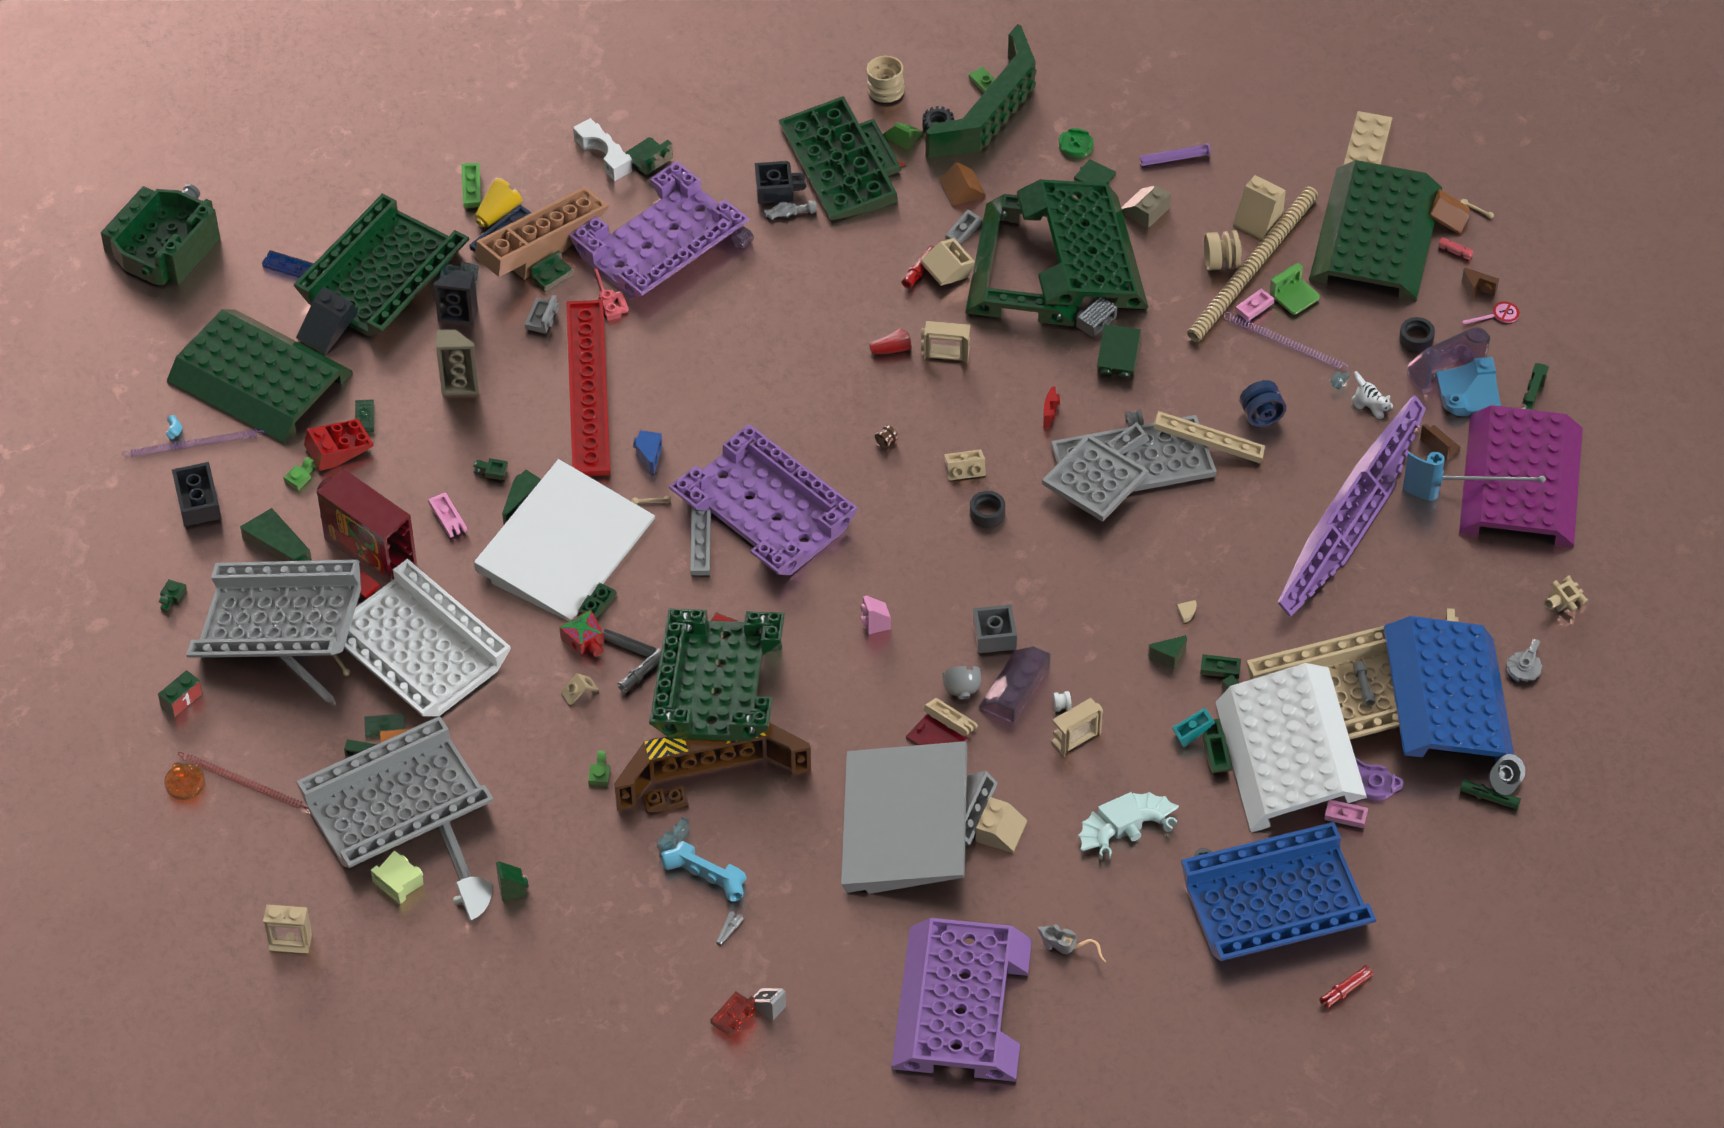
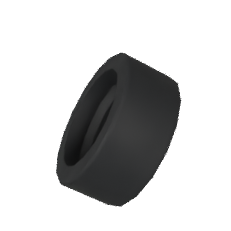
[1399,317,1435,352]
[970,491,1005,527]

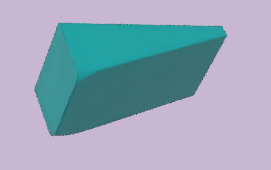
[1172,707,1215,747]

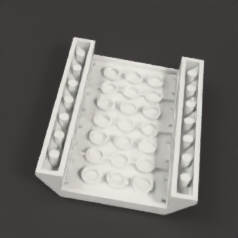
[344,559,511,716]
[1215,663,1367,833]

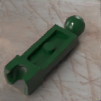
[1521,363,1549,410]

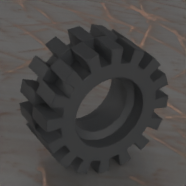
[922,106,954,134]

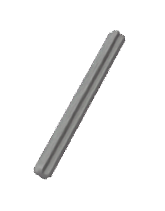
[439,822,472,880]

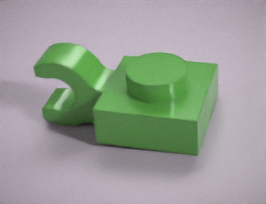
[283,457,316,490]
[588,750,611,786]

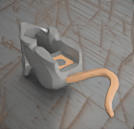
[1038,924,1106,963]

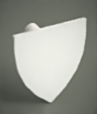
[453,877,494,920]

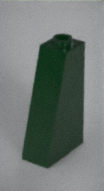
[240,508,312,561]

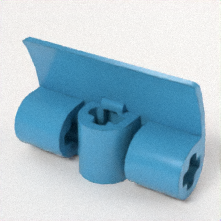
[1403,452,1445,501]

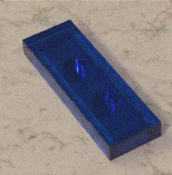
[262,250,314,278]

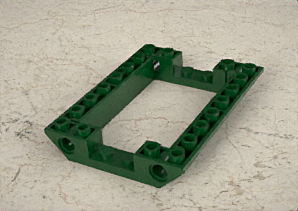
[965,194,1086,327]

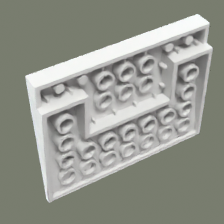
[474,459,655,621]

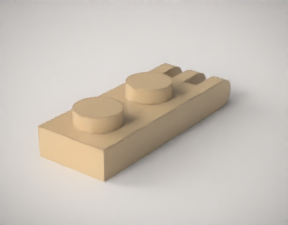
[923,698,978,736]

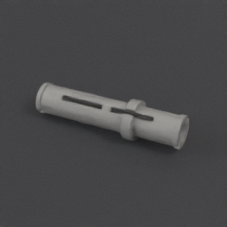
[617,648,661,693]

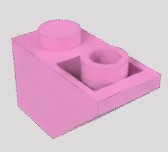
[860,596,891,634]

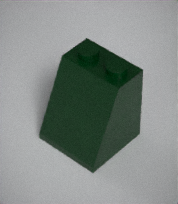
[1097,324,1142,378]

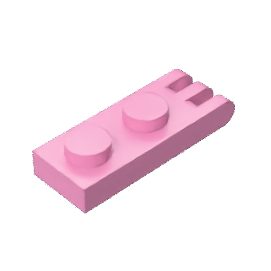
[428,492,468,538]

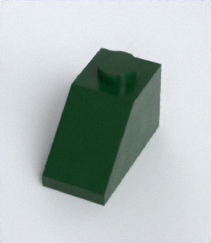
[496,861,529,901]

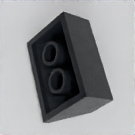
[433,270,478,325]

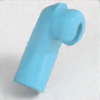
[166,415,182,439]

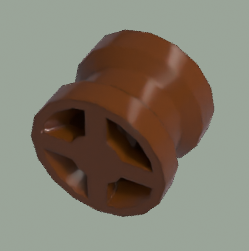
[875,425,898,449]

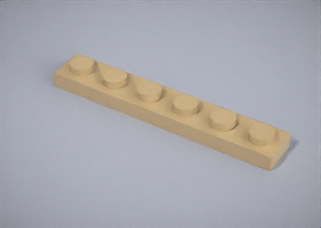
[1153,411,1265,463]

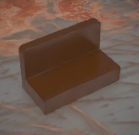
[1420,423,1460,461]

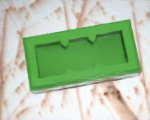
[969,67,995,93]

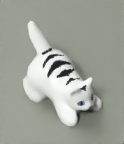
[1352,371,1393,419]

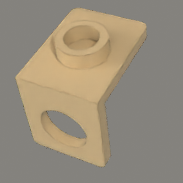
[560,673,599,705]

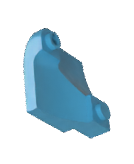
[1435,357,1501,417]

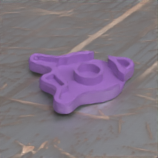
[1355,758,1403,801]

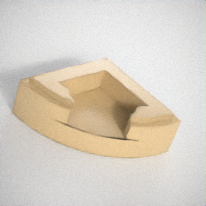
[1177,600,1197,623]

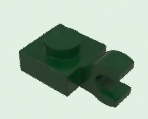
[473,458,508,480]
[159,579,187,611]

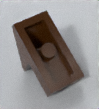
[1462,268,1499,299]

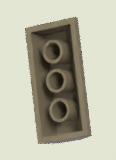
[436,329,479,395]

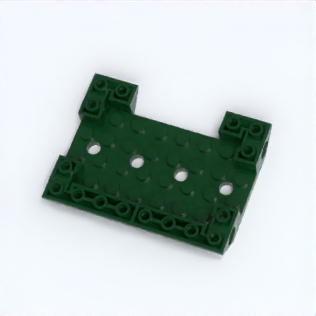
[1017,179,1149,309]
[649,608,785,742]

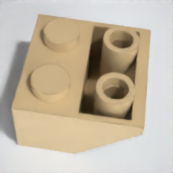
[920,238,975,285]

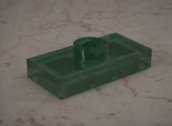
[355,399,374,432]
[364,713,405,736]

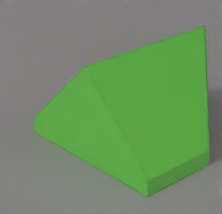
[883,123,924,150]

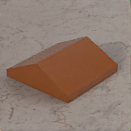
[1429,189,1470,234]

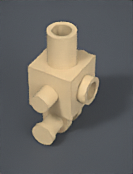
[1544,575,1588,612]

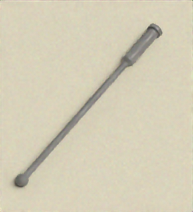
[1443,476,1546,483]

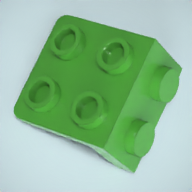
[1269,263,1320,315]

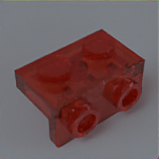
[710,991,756,1036]

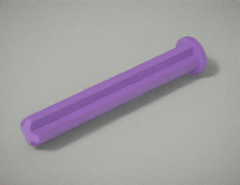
[1140,142,1211,166]

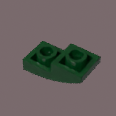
[578,582,617,618]

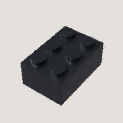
[172,462,222,527]

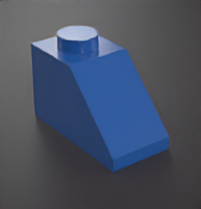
[633,430,662,474]

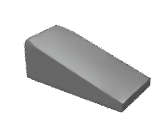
[945,209,983,244]
[1106,422,1150,454]

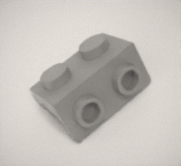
[525,295,559,333]

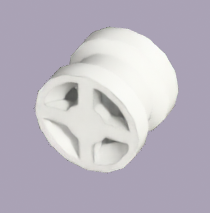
[1053,691,1072,712]

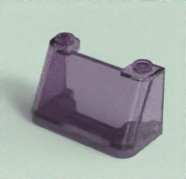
[1407,327,1490,394]

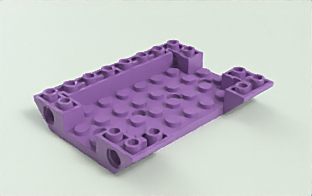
[569,161,749,298]
[669,424,858,575]
[891,918,1032,1082]

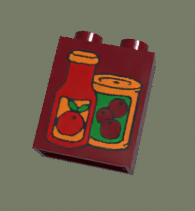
[316,469,417,584]

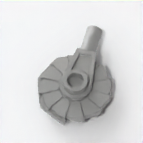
[1506,639,1542,682]

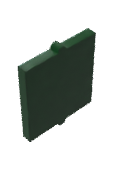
[1074,159,1116,184]

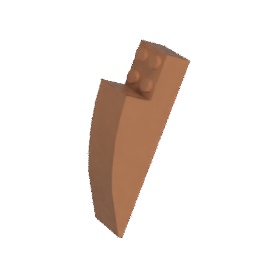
[475,186,609,280]

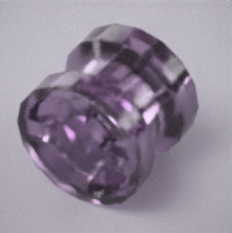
[731,227,754,250]

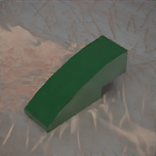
[1201,718,1232,773]

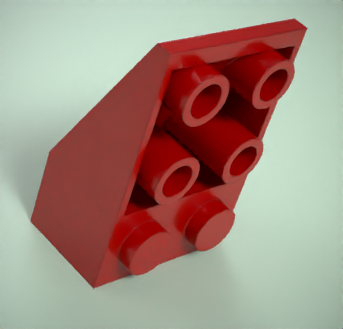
[304,419,373,471]

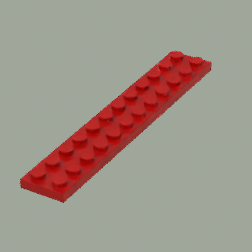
[566,299,611,476]

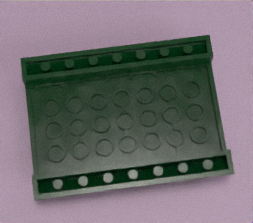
[1309,160,1442,301]
[294,193,470,336]
[167,309,353,445]

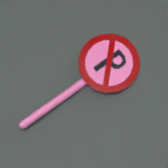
[1462,301,1520,324]

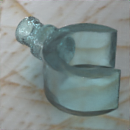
[1329,371,1350,390]

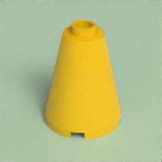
[475,178,523,227]

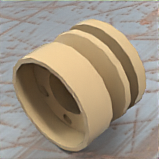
[866,56,905,103]
[1203,230,1242,271]

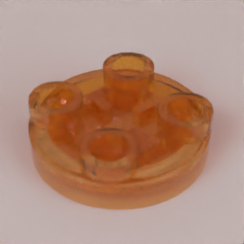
[164,762,205,800]

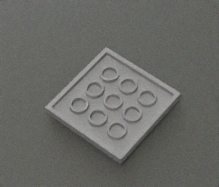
[1042,434,1148,522]

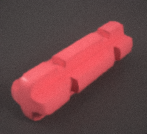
[1438,238,1473,260]

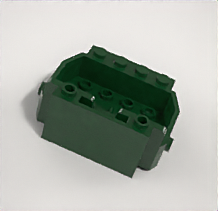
[101,186,220,285]

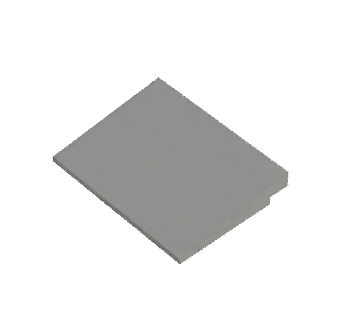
[841,741,967,894]

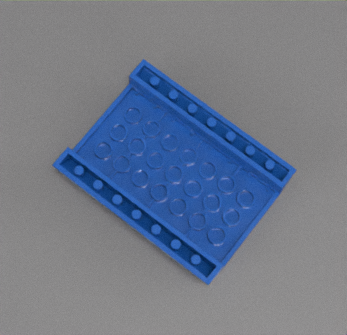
[1384,616,1514,762]
[1181,822,1376,961]

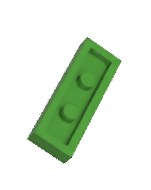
[461,163,481,208]

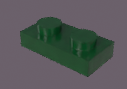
[1200,654,1241,679]

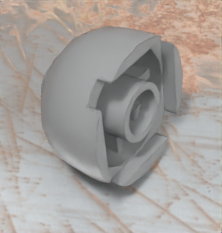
[942,666,981,699]

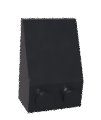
[296,287,358,356]

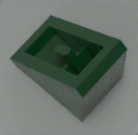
[1148,635,1187,669]

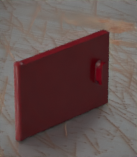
[906,714,968,745]

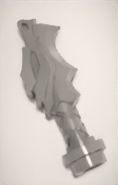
[764,200,817,221]

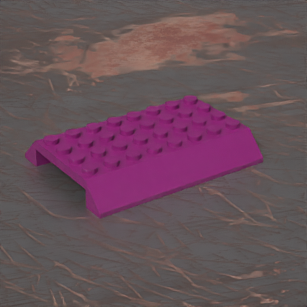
[1459,405,1583,547]

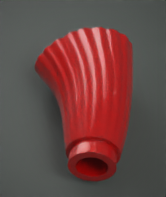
[869,328,912,354]

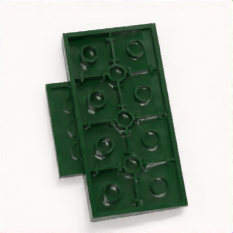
[779,96,901,220]

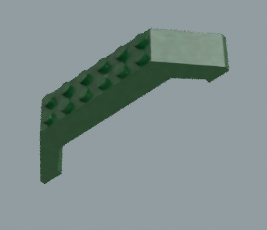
[925,24,1037,158]

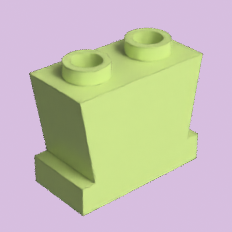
[371,851,424,904]

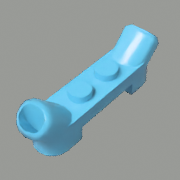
[661,841,747,902]

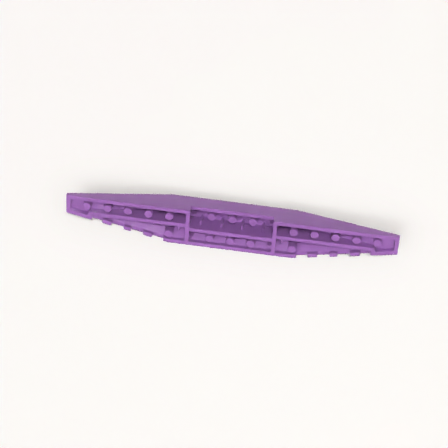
[1277,395,1426,616]

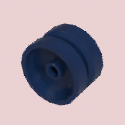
[1239,380,1287,427]

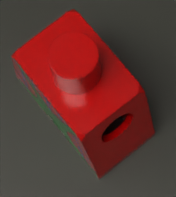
[559,610,604,657]

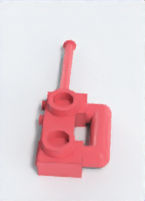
[594,269,629,321]

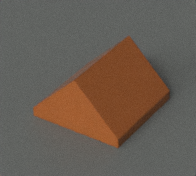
[939,162,986,206]

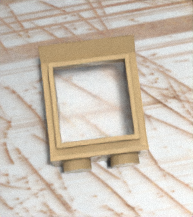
[921,321,970,364]
[1051,698,1103,757]
[263,905,312,954]

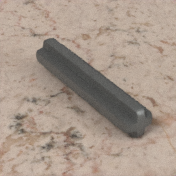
[603,629,656,657]

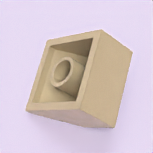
[976,797,1027,853]

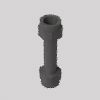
[1353,662,1376,706]

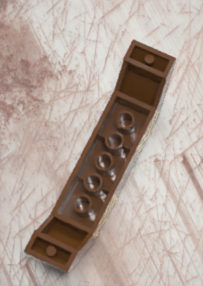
[614,722,811,810]

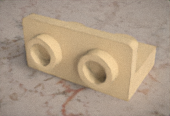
[944,449,986,480]

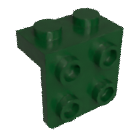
[625,137,673,175]

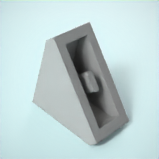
[748,988,786,1020]

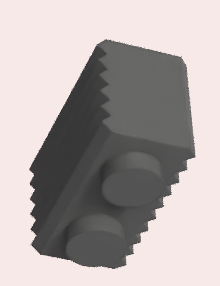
[1076,297,1117,338]

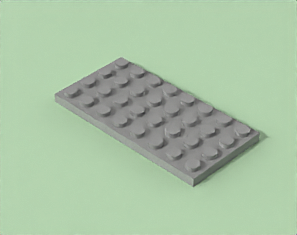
[1051,415,1217,503]

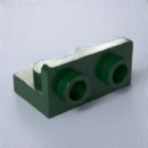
[530,250,574,292]

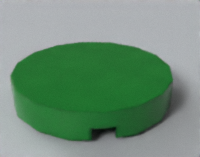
[1058,128,1094,158]

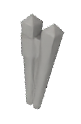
[716,911,744,945]

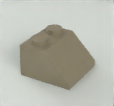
[1121,185,1171,228]

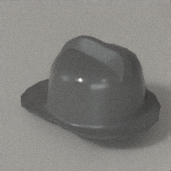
[1489,754,1525,796]

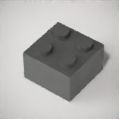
[973,605,1017,653]

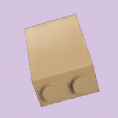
[1233,175,1286,240]

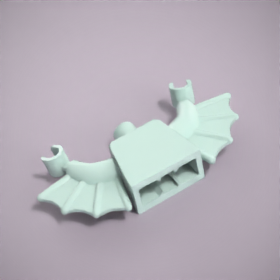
[1078,792,1179,859]

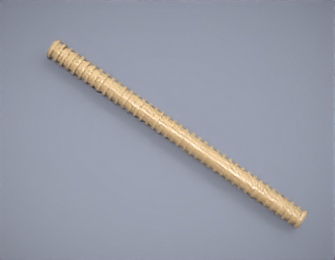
[1187,187,1318,342]

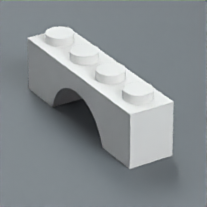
[573,118,633,181]

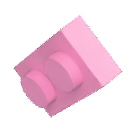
[1235,288,1274,321]
[1324,800,1368,828]

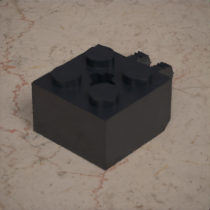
[754,161,807,204]

